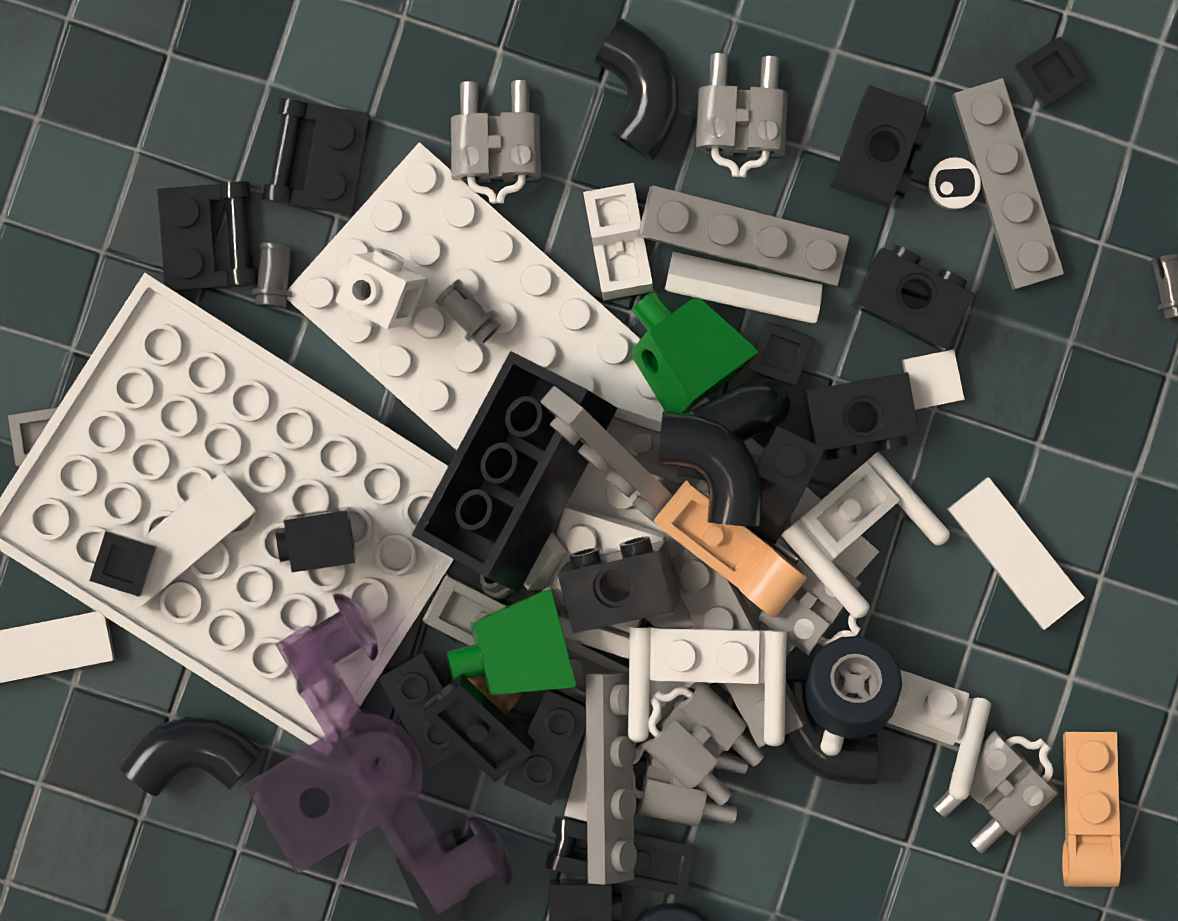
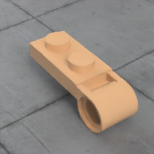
[653,480,808,618]
[1062,732,1121,887]

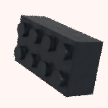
[412,351,618,593]

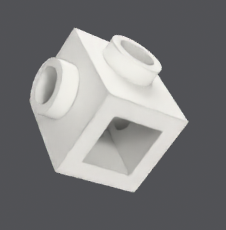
[335,248,428,329]

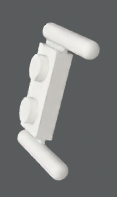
[781,451,950,618]
[628,627,787,746]
[821,670,991,800]

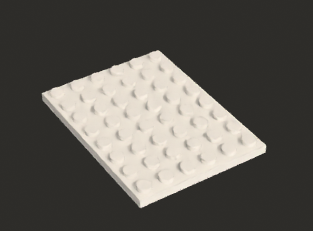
[0,273,454,756]

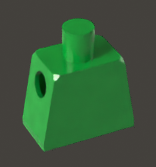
[631,291,758,413]
[446,589,576,695]

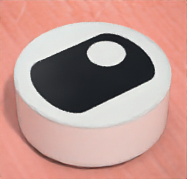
[928,157,981,210]

